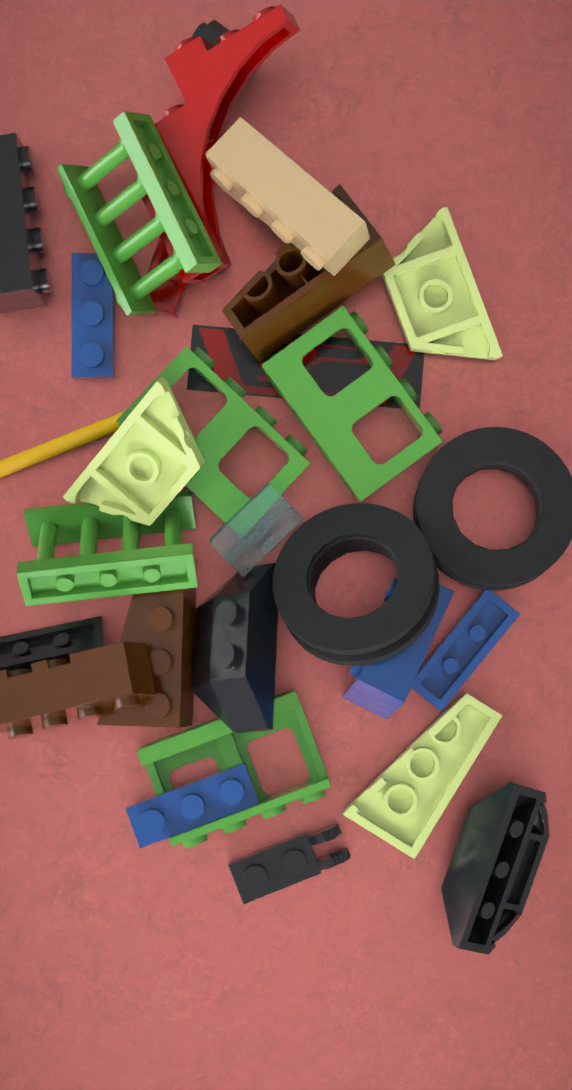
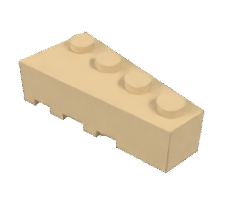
[205,117,370,276]

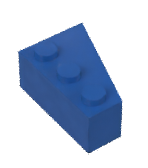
[342,578,455,720]

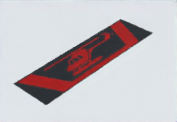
[187,325,425,410]

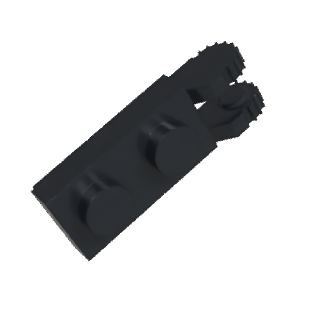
[228,824,351,904]

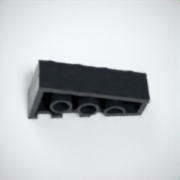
[0,133,52,313]

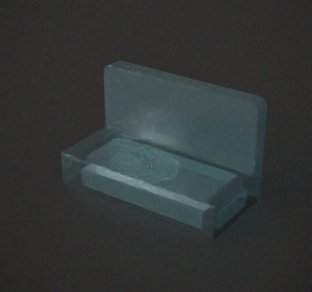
[209,483,304,577]

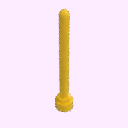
[0,410,126,478]

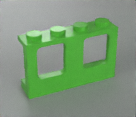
[261,306,443,503]
[116,346,310,537]
[136,688,331,849]

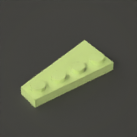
[342,692,503,859]

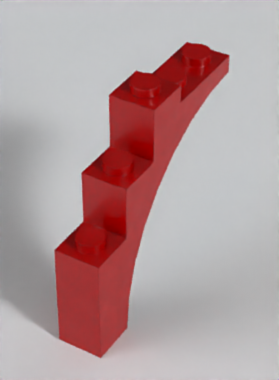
[142,4,300,285]

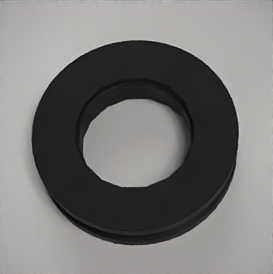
[413,427,572,591]
[272,503,440,666]

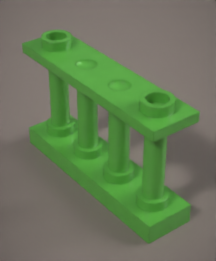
[56,111,222,316]
[17,491,198,606]

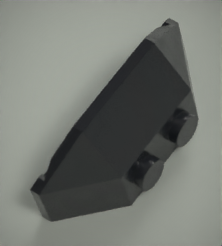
[191,562,278,733]
[441,782,550,955]

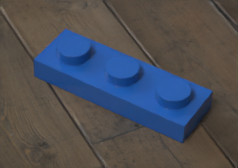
[71,253,115,379]
[411,590,520,712]
[126,762,260,848]

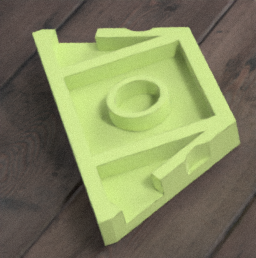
[382,206,503,361]
[63,377,205,526]

